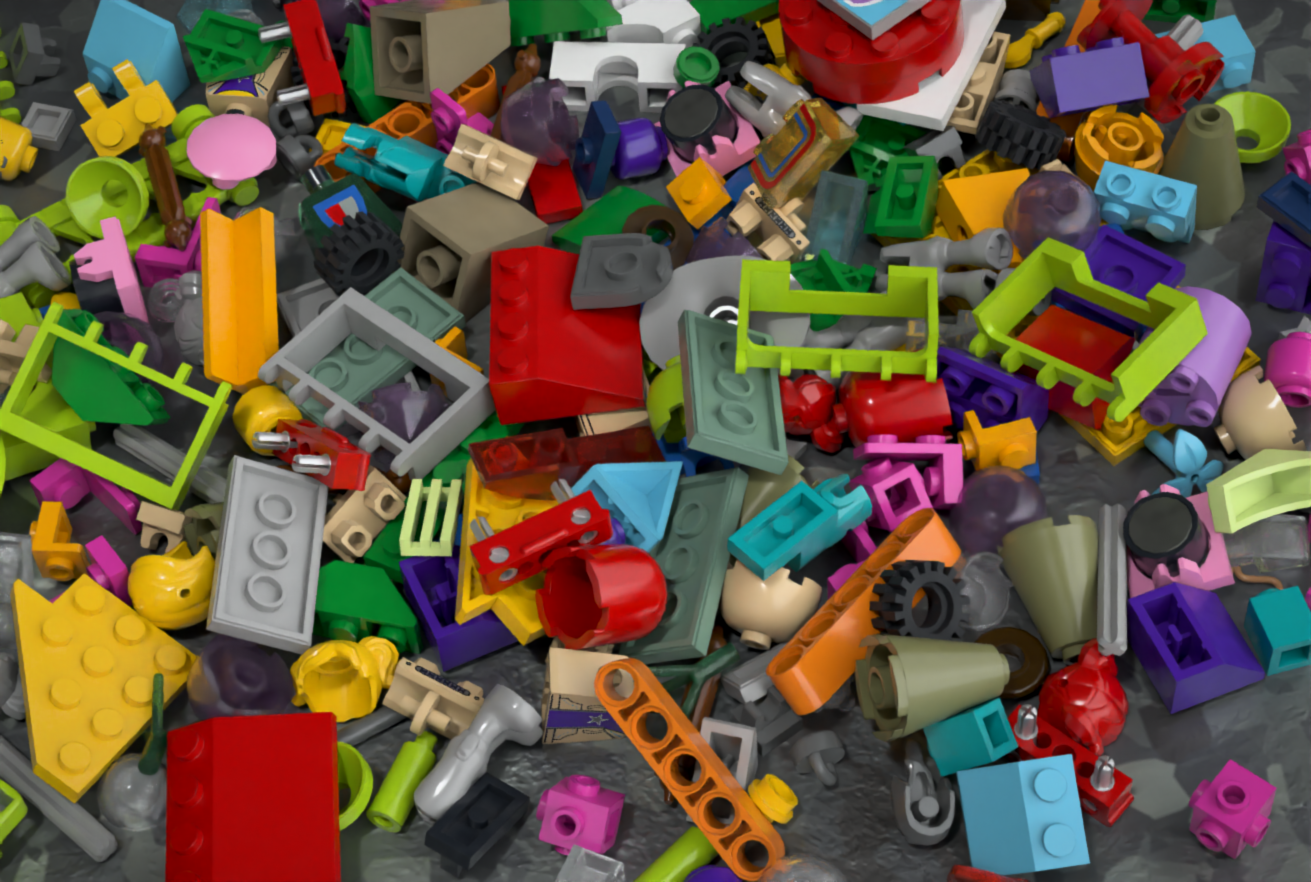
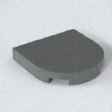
[570,233,673,310]

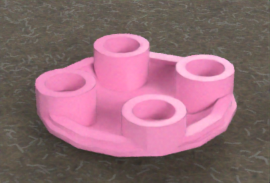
[187,114,277,189]

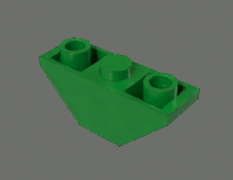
[509,0,623,47]
[52,309,171,426]
[312,560,423,654]

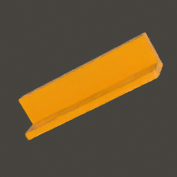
[200,207,279,394]

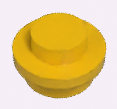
[748,774,798,824]

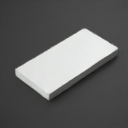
[857,0,1006,131]

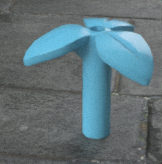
[1144,429,1224,498]

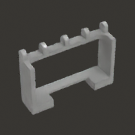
[258,287,496,481]

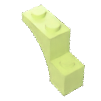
[1206,449,1311,534]

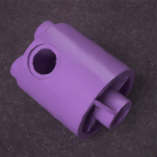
[1138,286,1252,427]

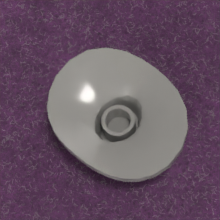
[639,256,811,370]

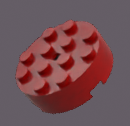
[779,0,964,104]

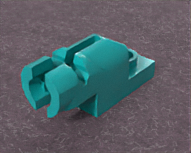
[334,123,477,202]
[727,474,872,581]

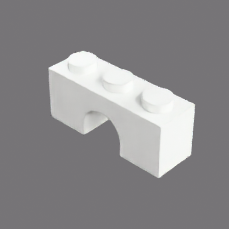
[549,41,686,113]

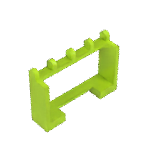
[969,237,1208,422]
[735,259,939,383]
[0,302,233,511]

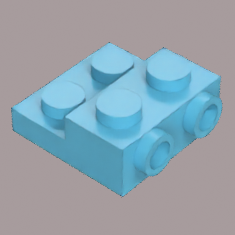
[1093,161,1197,243]

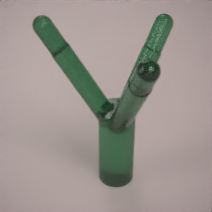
[648,642,740,719]
[138,673,218,776]

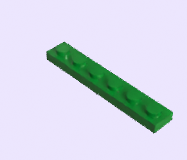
[364,410,526,584]

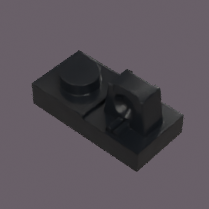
[424,772,530,877]

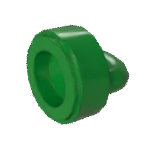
[673,46,720,88]

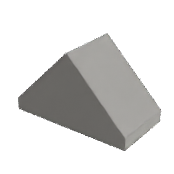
[686,717,758,824]

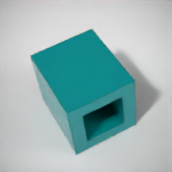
[1243,586,1311,676]
[923,697,1018,777]

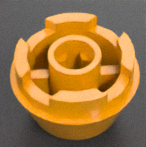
[1075,105,1164,192]

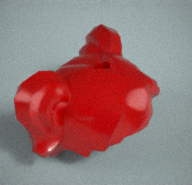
[778,373,846,453]
[1037,638,1128,756]

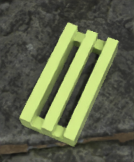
[399,479,463,556]

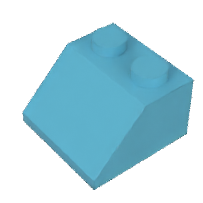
[83,0,190,102]
[956,754,1090,879]

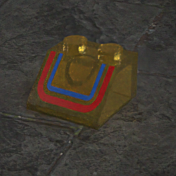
[748,98,860,210]

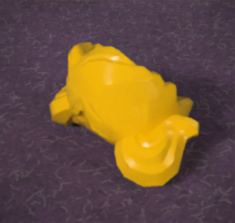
[289,636,399,723]

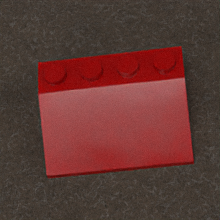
[489,245,645,425]
[165,712,341,882]

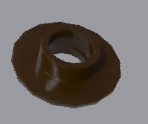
[622,205,694,271]
[974,627,1049,699]

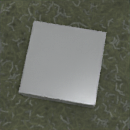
[21,102,77,151]

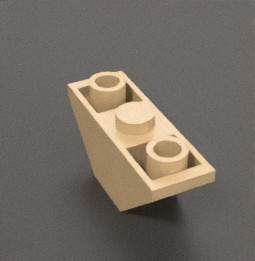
[946,31,1011,134]

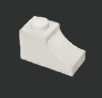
[600,0,701,48]

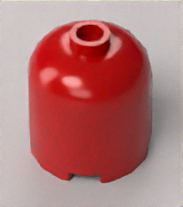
[831,348,952,448]
[535,544,668,650]

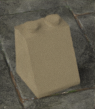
[370,0,511,104]
[392,182,549,322]

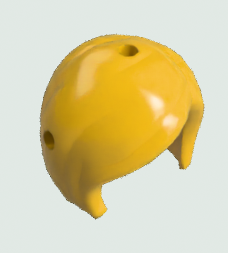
[128,541,216,630]

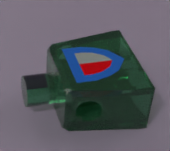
[298,165,402,260]

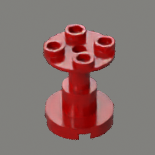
[1077,0,1225,124]

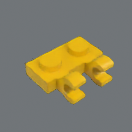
[74,59,178,158]

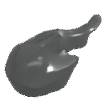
[891,740,956,846]

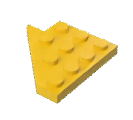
[455,436,559,646]
[10,573,204,804]

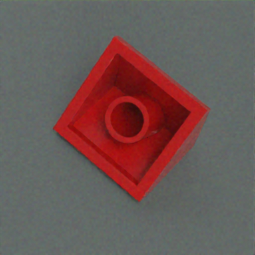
[1015,305,1136,430]

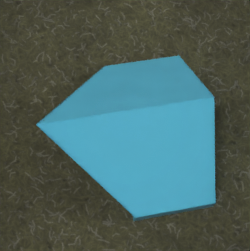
[571,461,683,553]

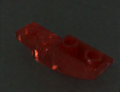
[468,425,666,500]

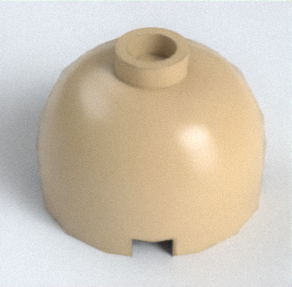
[1214,365,1307,460]
[719,560,823,650]

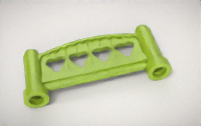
[0,104,259,309]

